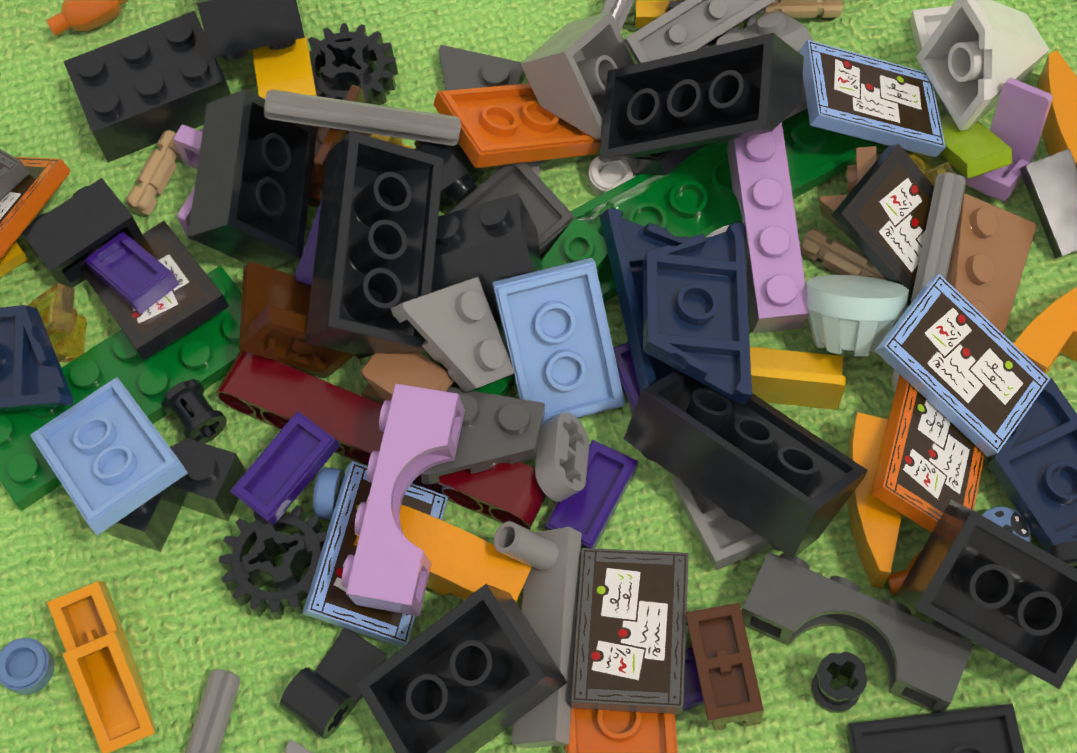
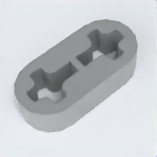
[535,412,589,502]

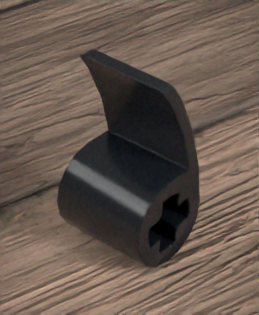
[279,628,386,739]

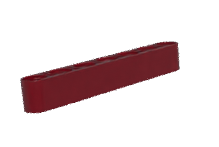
[216,350,546,530]

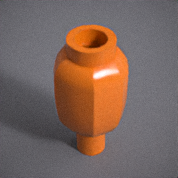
[46,0,128,36]

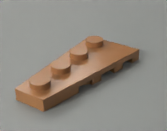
[946,193,1037,335]

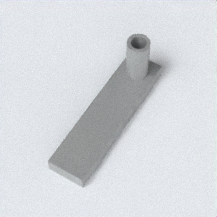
[624,0,776,64]
[494,521,582,749]

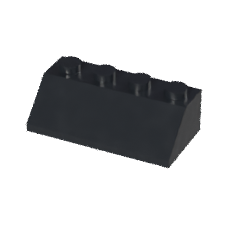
[599,33,804,163]
[305,131,444,354]
[355,193,542,359]
[623,370,868,559]

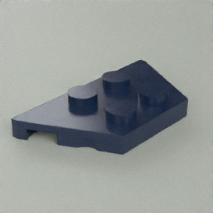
[599,208,688,394]
[642,223,752,404]
[0,305,73,411]
[988,378,1077,551]

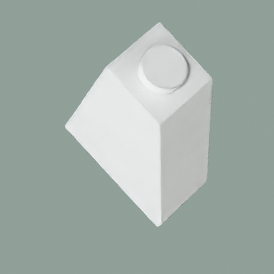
[916,0,1050,131]

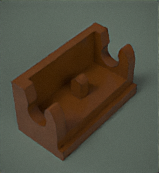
[685,603,764,730]

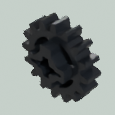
[308,23,398,104]
[219,505,327,620]

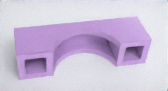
[727,122,809,334]
[342,384,465,617]

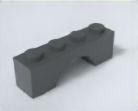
[742,551,974,713]

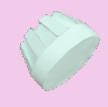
[806,275,909,356]

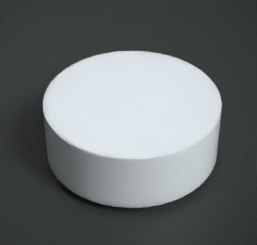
[589,155,636,196]

